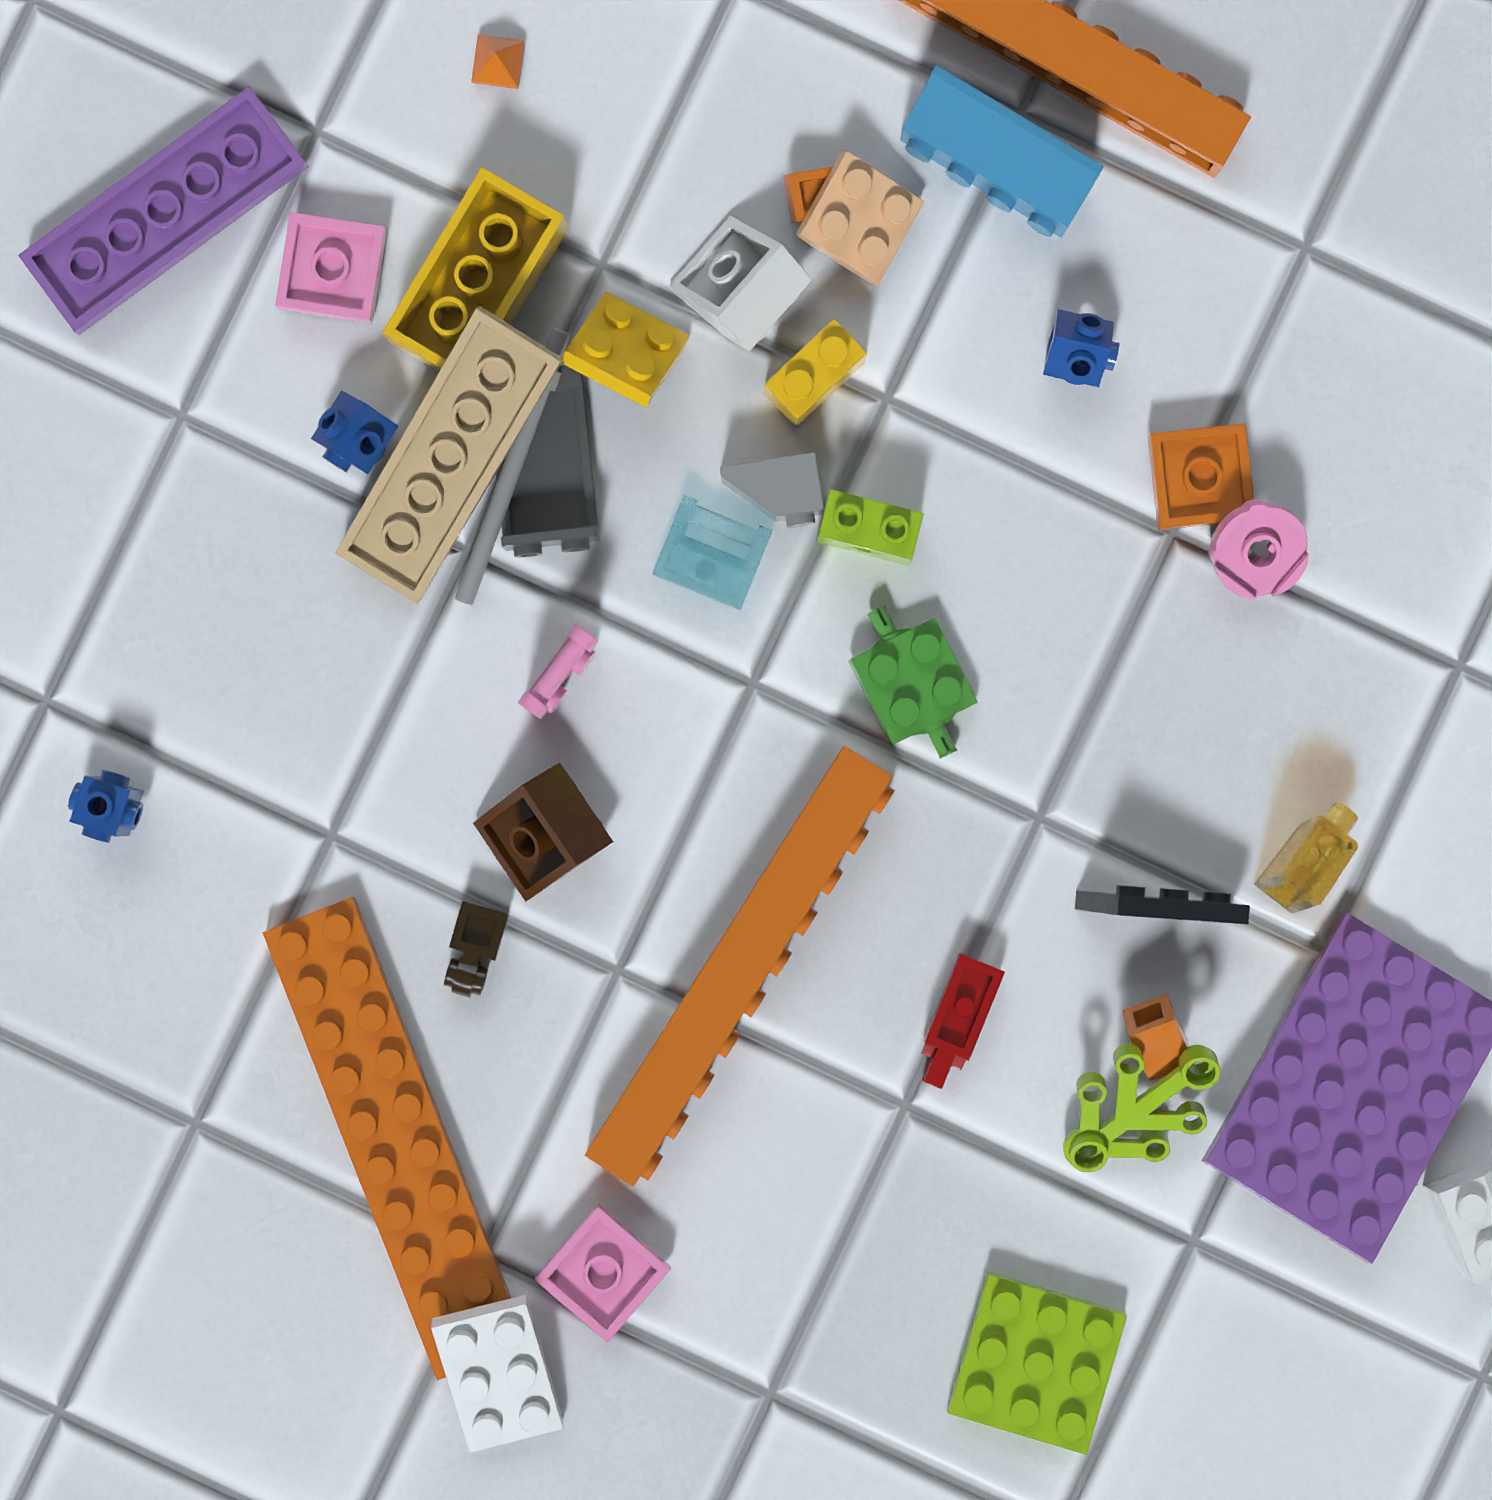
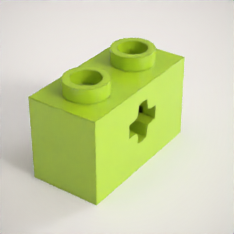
[817,489,924,566]

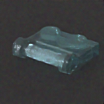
[652,495,773,611]

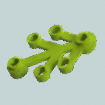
[1063,1044,1221,1172]

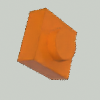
[783,167,832,223]

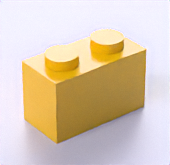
[764,319,867,428]

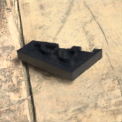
[1075,885,1250,924]

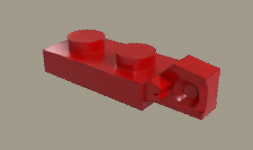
[921,953,1005,1089]

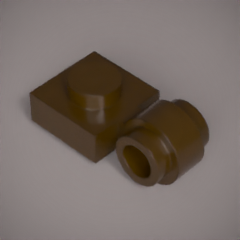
[443,901,509,998]

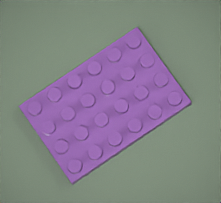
[1201,912,1492,1264]

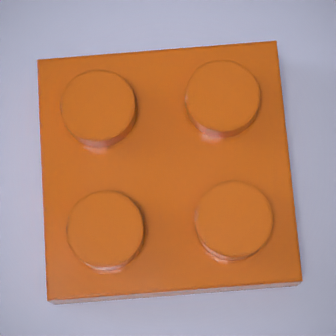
[1147,423,1254,530]

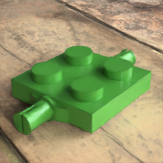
[848,605,978,759]

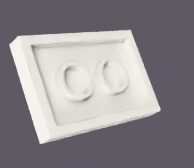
[431,1295,563,1453]

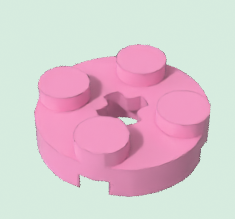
[1208,499,1309,598]

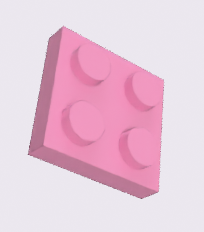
[275,212,387,324]
[534,1204,671,1343]

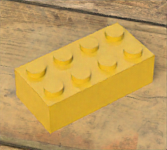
[382,167,569,372]

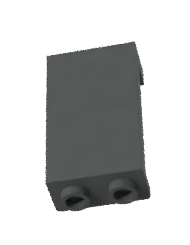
[496,365,600,558]

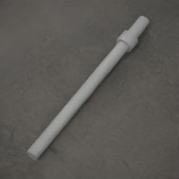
[455,328,571,605]

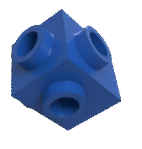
[1043,309,1120,388]
[311,390,398,474]
[68,770,144,843]

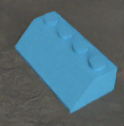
[900,65,1104,238]

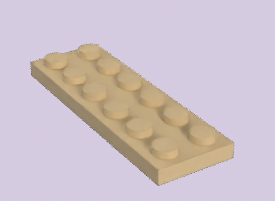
[335,306,564,604]

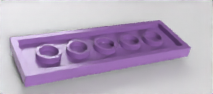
[18,86,309,335]

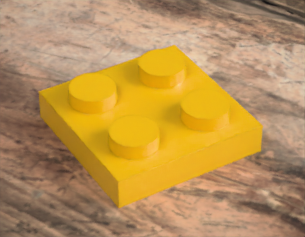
[562,291,690,408]

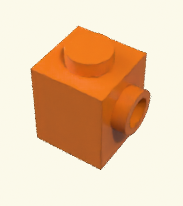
[1122,994,1195,1081]

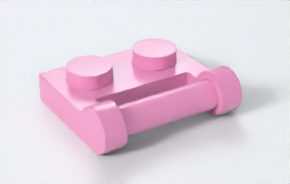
[518,624,598,719]

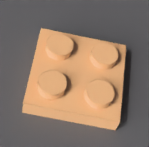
[795,150,925,285]

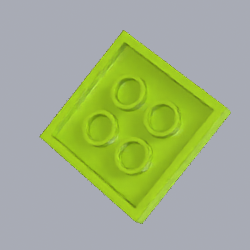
[947,1271,1127,1455]

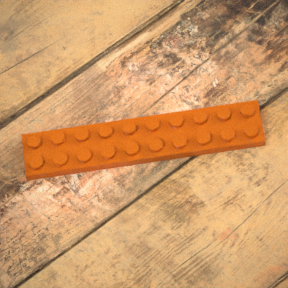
[262,897,511,1381]

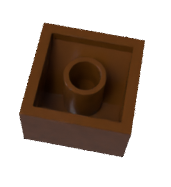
[473,762,614,902]

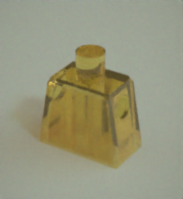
[1254,802,1359,914]

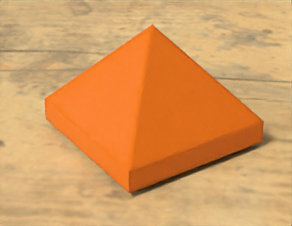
[471,35,525,89]

